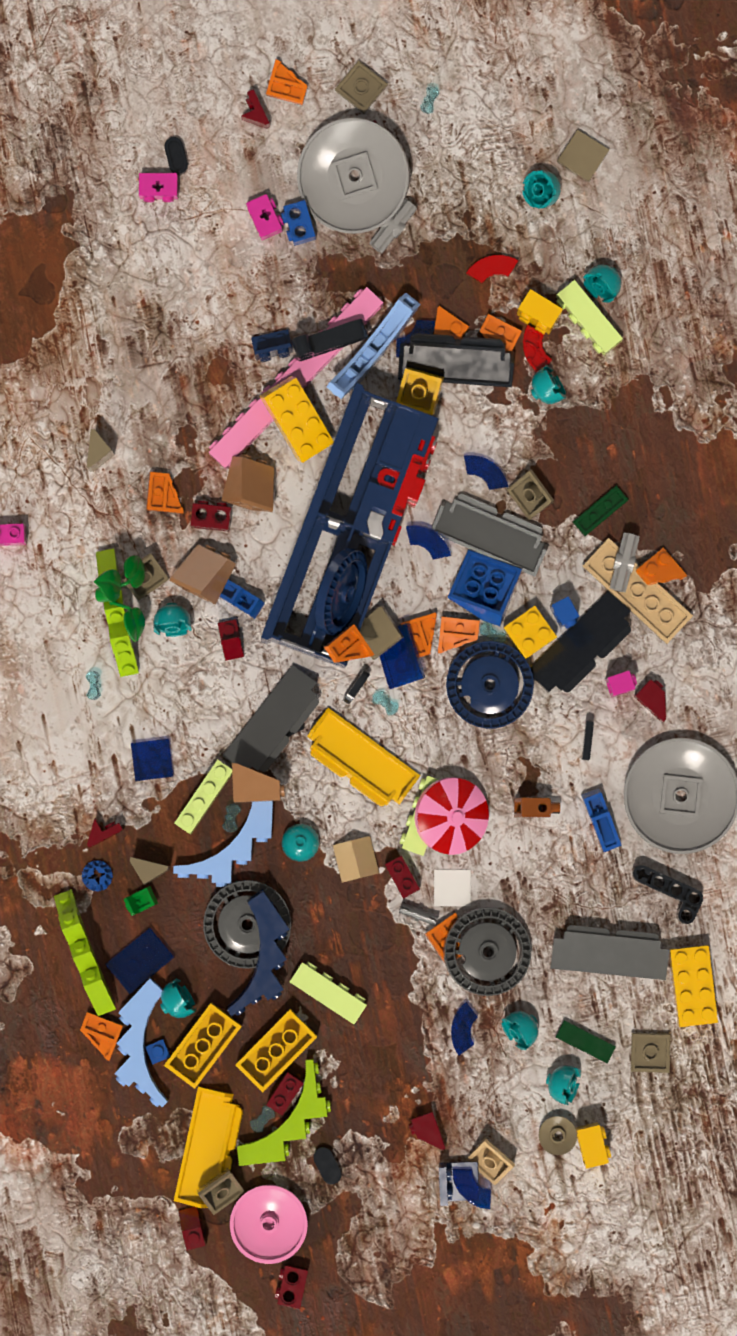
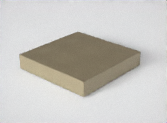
[335,60,388,114]
[557,129,609,183]
[359,606,404,660]
[631,1033,670,1073]

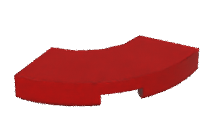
[466,255,519,284]
[523,325,552,372]

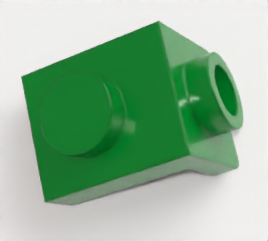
[124,886,158,916]

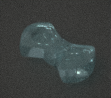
[420,86,439,114]
[480,622,506,643]
[86,671,101,700]
[372,691,399,716]
[222,803,241,833]
[250,1106,275,1132]

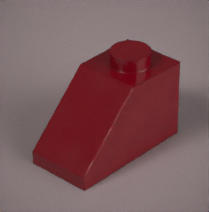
[634,679,666,723]
[408,1111,446,1150]
[178,1206,207,1251]

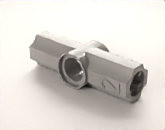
[369,199,417,254]
[610,533,640,593]

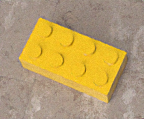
[259,376,334,463]
[669,945,718,1027]
[164,1003,242,1089]
[236,1009,318,1092]

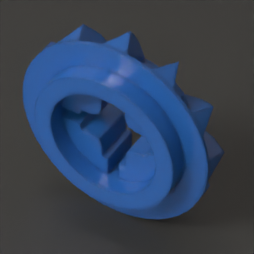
[82,861,113,891]

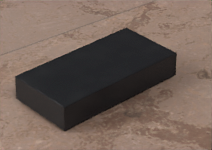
[581,721,594,761]

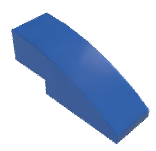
[220,579,265,619]
[581,788,622,852]

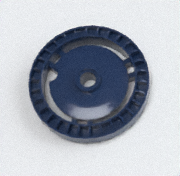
[315,548,367,635]
[446,641,534,729]

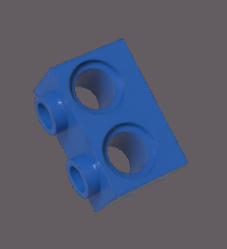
[281,200,316,246]
[550,596,579,629]

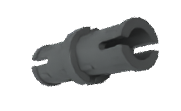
[399,902,439,927]

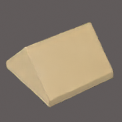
[333,836,379,883]
[466,1137,515,1185]

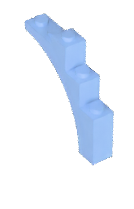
[327,293,421,399]
[173,801,273,887]
[115,978,169,1107]

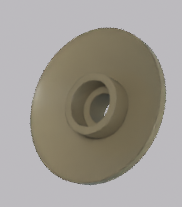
[539,1116,577,1155]

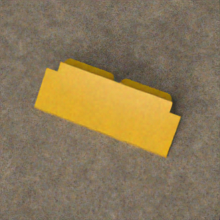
[307,708,421,806]
[174,1087,243,1208]

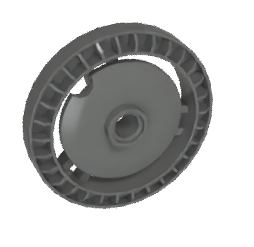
[203,880,291,969]
[443,908,531,996]

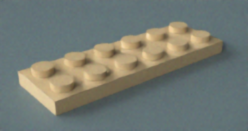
[582,538,693,645]

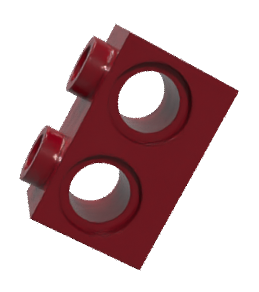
[190,501,232,532]
[385,855,420,898]
[266,1071,304,1115]
[274,1264,308,1309]

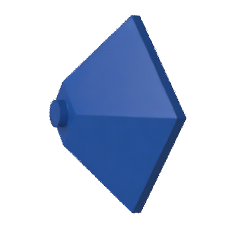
[448,550,522,626]

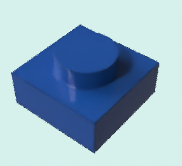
[145,1039,171,1065]

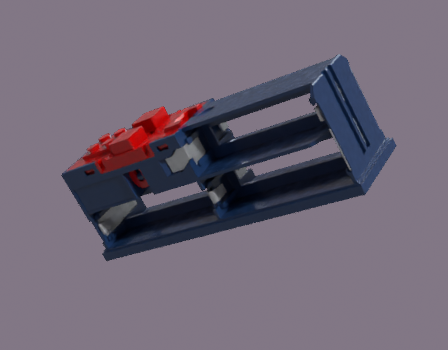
[261,383,438,669]

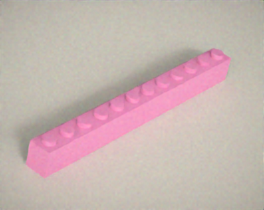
[209,287,383,470]

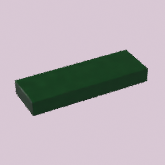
[572,485,628,537]
[556,1020,616,1064]

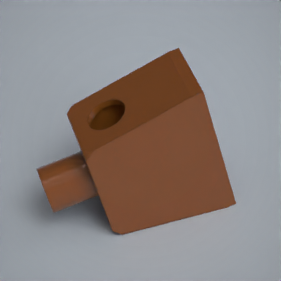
[514,798,560,818]

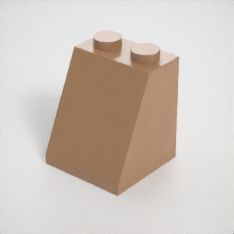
[221,454,274,512]
[169,545,236,605]
[232,763,285,803]

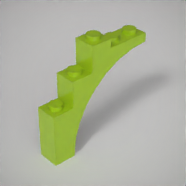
[96,548,139,677]
[54,889,116,1016]
[237,1058,331,1166]

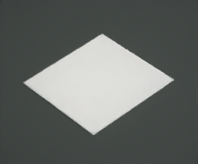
[434,870,471,906]

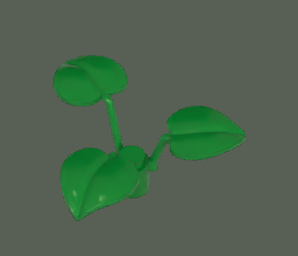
[94,555,145,642]

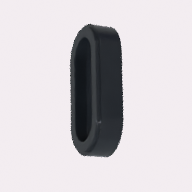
[164,137,188,175]
[342,669,370,704]
[313,1147,342,1184]

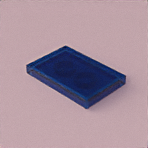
[379,623,425,690]
[105,927,175,994]

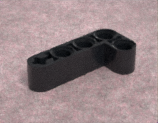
[291,319,369,361]
[632,865,703,924]

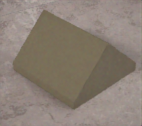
[87,429,114,472]
[507,470,554,520]
[120,553,169,601]
[130,857,170,884]
[196,1168,245,1215]

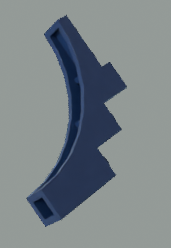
[226,889,290,1016]

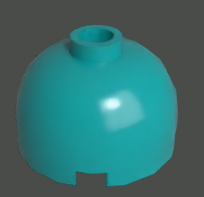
[522,170,561,209]
[583,264,622,303]
[531,365,566,404]
[153,603,192,637]
[281,823,320,862]
[160,978,197,1018]
[501,1011,539,1050]
[546,1065,581,1105]

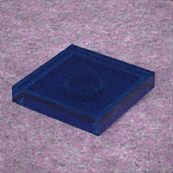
[131,739,174,781]

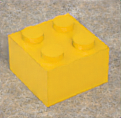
[517,289,563,334]
[396,367,444,416]
[503,606,557,659]
[576,1122,611,1169]

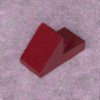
[241,89,270,129]
[218,619,244,661]
[87,818,124,848]

